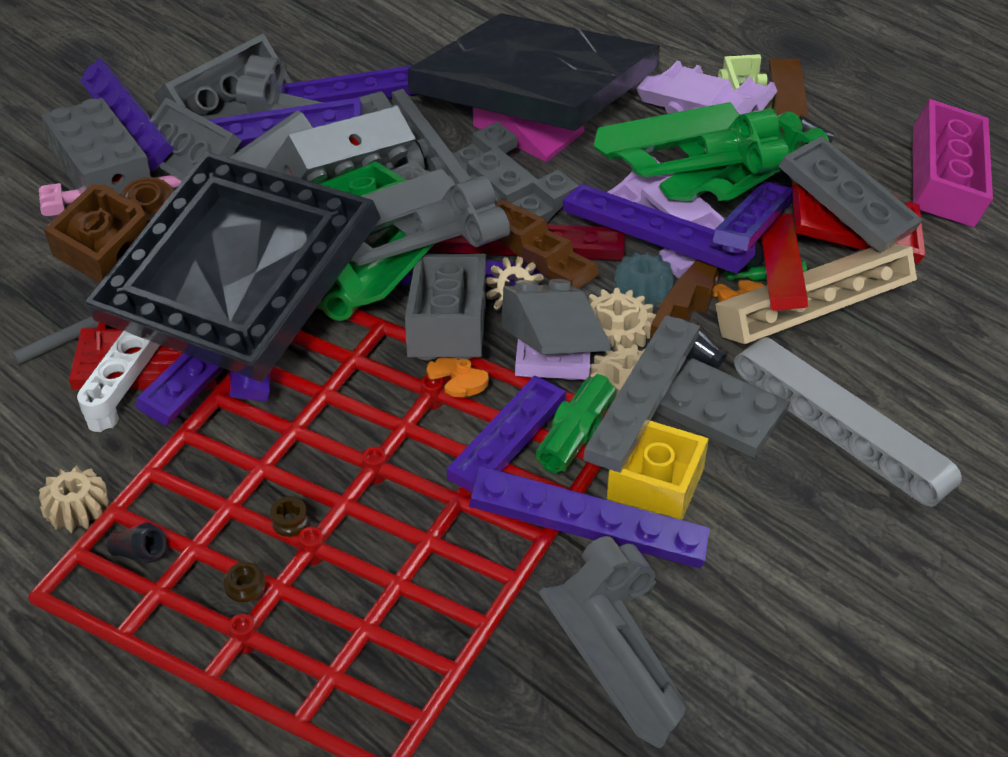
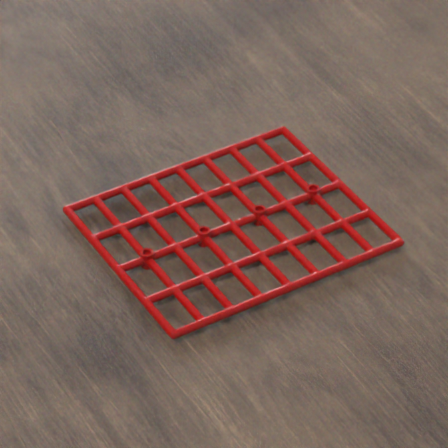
[28,309,609,757]

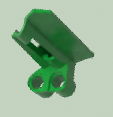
[593,102,789,178]
[659,111,829,201]
[316,226,435,321]

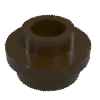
[223,562,266,602]

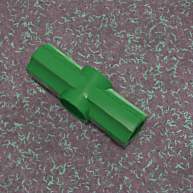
[536,374,616,474]

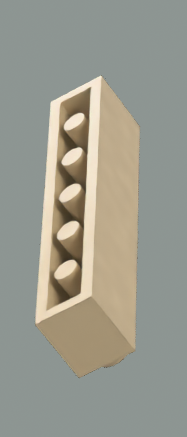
[715,244,917,344]

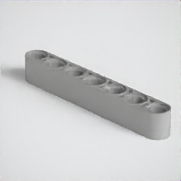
[734,337,962,507]

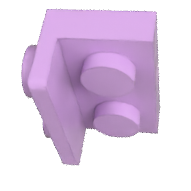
[515,339,590,380]

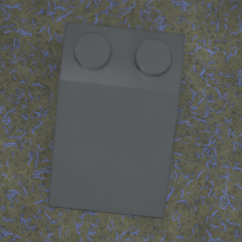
[501,279,611,354]

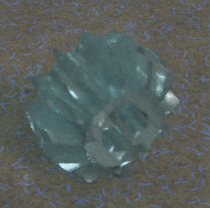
[614,251,674,307]

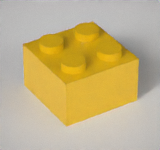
[607,421,709,520]

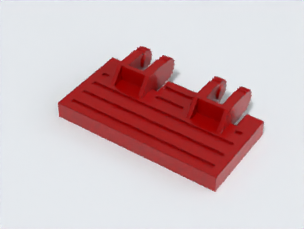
[792,181,926,263]
[69,322,220,390]

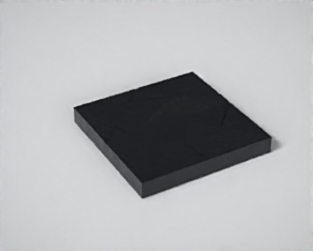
[408,13,660,131]
[84,151,381,382]

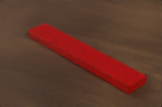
[761,214,808,311]

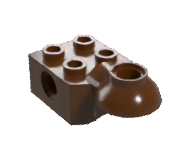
[44,177,174,283]

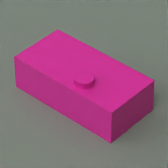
[913,99,993,227]

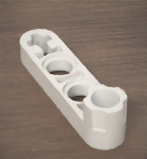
[77,331,160,432]

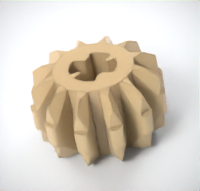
[485,257,543,311]
[39,465,109,534]

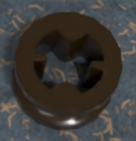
[270,496,308,537]

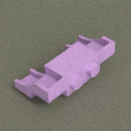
[636,61,777,114]
[608,157,725,279]

